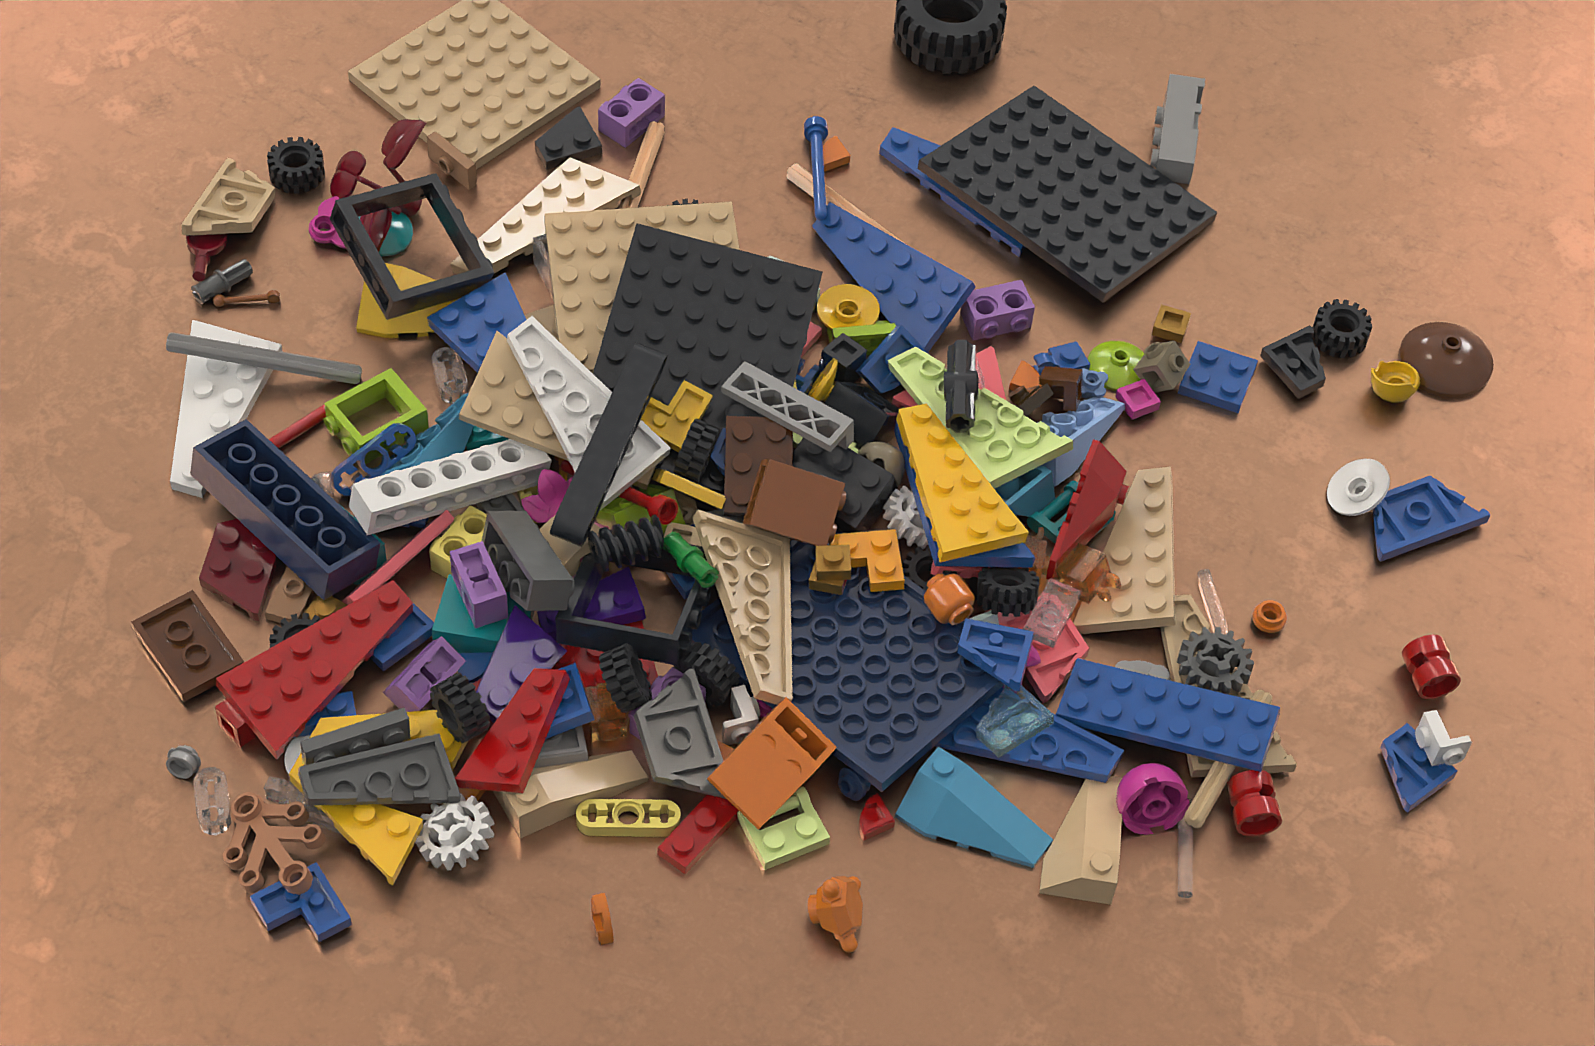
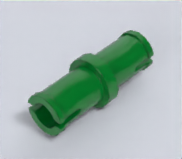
[662,532,719,588]

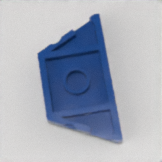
[1372,476,1491,562]

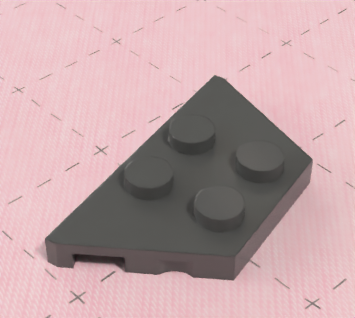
[633,668,726,799]

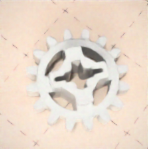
[883,486,928,550]
[415,794,495,870]

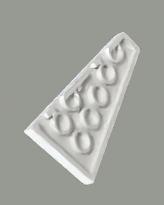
[507,316,671,510]
[170,320,283,498]

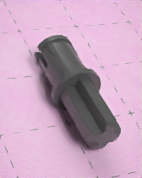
[191,259,253,304]

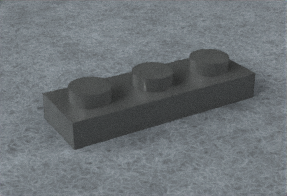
[300,708,410,766]

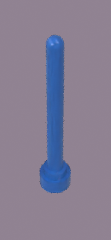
[804,116,828,221]

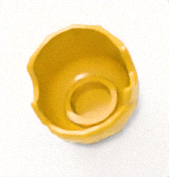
[1371,361,1420,403]

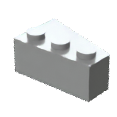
[1150,74,1205,184]

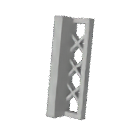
[721,361,854,452]

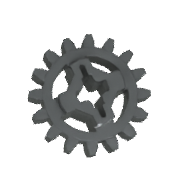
[1177,627,1254,694]

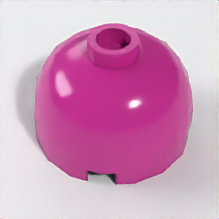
[1116,763,1190,835]

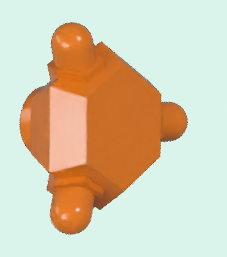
[808,876,863,953]

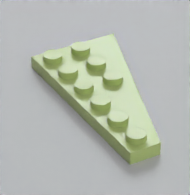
[888,347,1074,489]

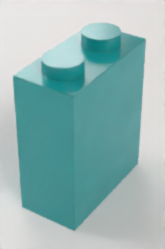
[432,574,535,653]

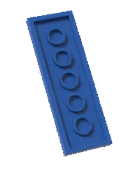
[1056,658,1280,772]

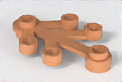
[223,792,326,894]

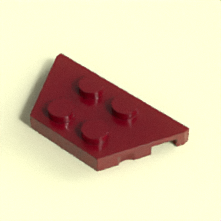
[199,519,279,621]

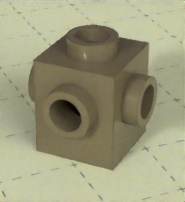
[1133,341,1191,393]

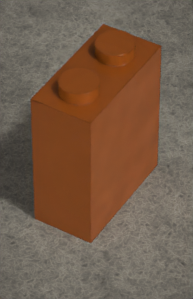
[742,459,846,547]

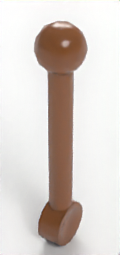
[213,290,280,307]

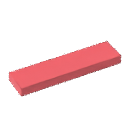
[342,510,455,605]

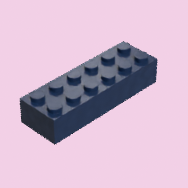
[190,419,381,600]

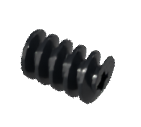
[588,514,664,572]

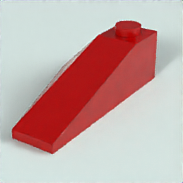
[1046,439,1129,581]

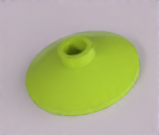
[1088,341,1144,392]

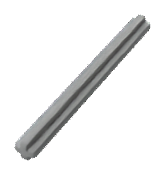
[166,332,362,384]

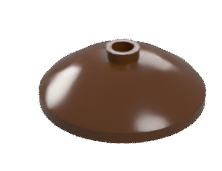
[1398,322,1494,398]

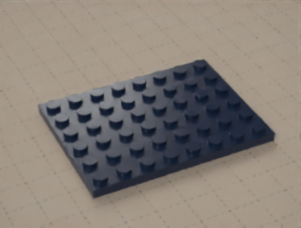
[691,529,1005,792]

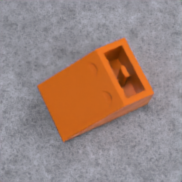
[707,697,837,830]

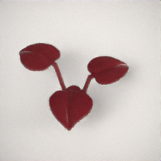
[330,119,427,252]

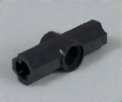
[944,340,978,433]

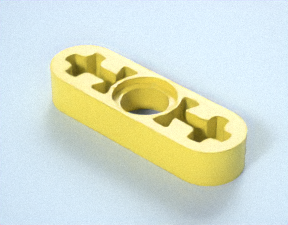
[576,799,681,837]

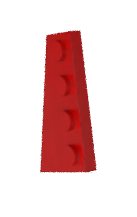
[455,668,570,793]

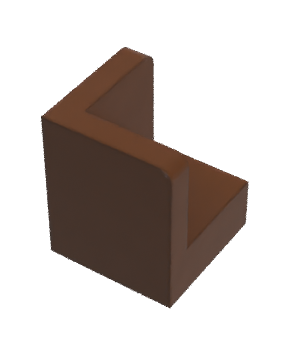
[1039,366,1083,411]

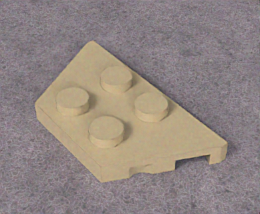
[181,158,275,235]

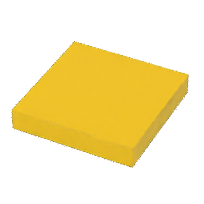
[652,468,726,509]

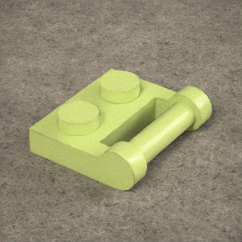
[737,786,830,870]

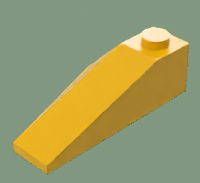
[356,263,460,338]

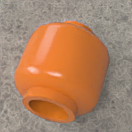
[924,573,975,625]

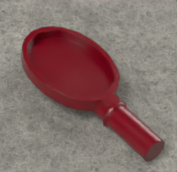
[186,233,227,282]

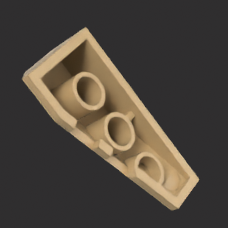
[493,750,648,839]
[1039,776,1122,905]

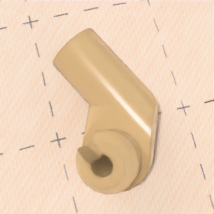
[667,486,697,526]

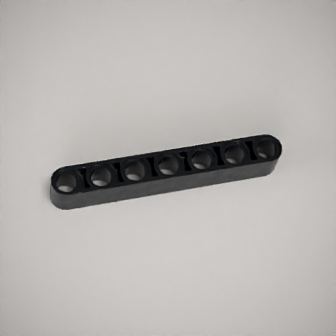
[550,342,668,547]

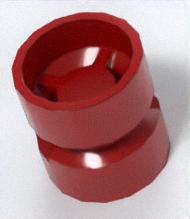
[1401,634,1461,699]
[1226,770,1282,836]

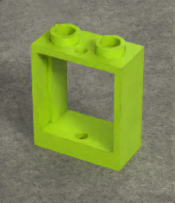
[324,368,429,464]

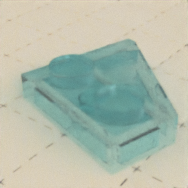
[976,685,1054,758]

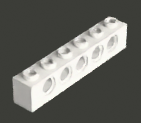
[349,439,552,535]

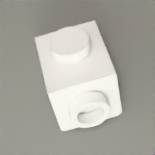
[722,685,760,745]
[1415,710,1472,766]

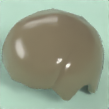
[858,442,905,487]

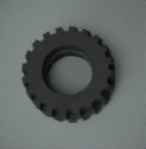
[894,0,1007,74]

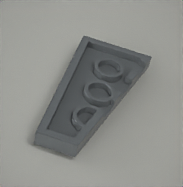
[298,733,461,806]

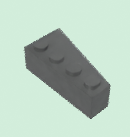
[482,511,574,611]

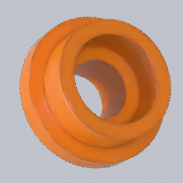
[1252,600,1287,633]

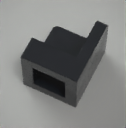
[821,333,867,383]

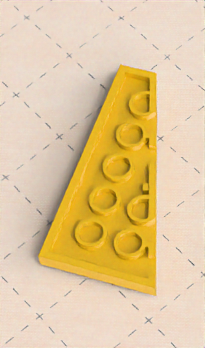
[896,403,1029,562]

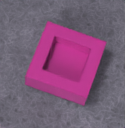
[1115,379,1161,420]

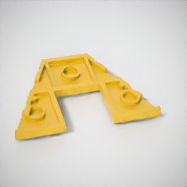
[289,710,468,885]

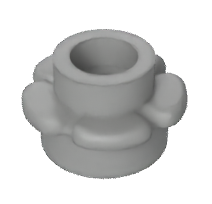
[166,745,201,779]

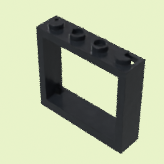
[330,173,494,320]
[555,530,715,666]

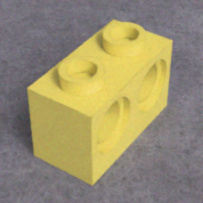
[429,505,487,579]

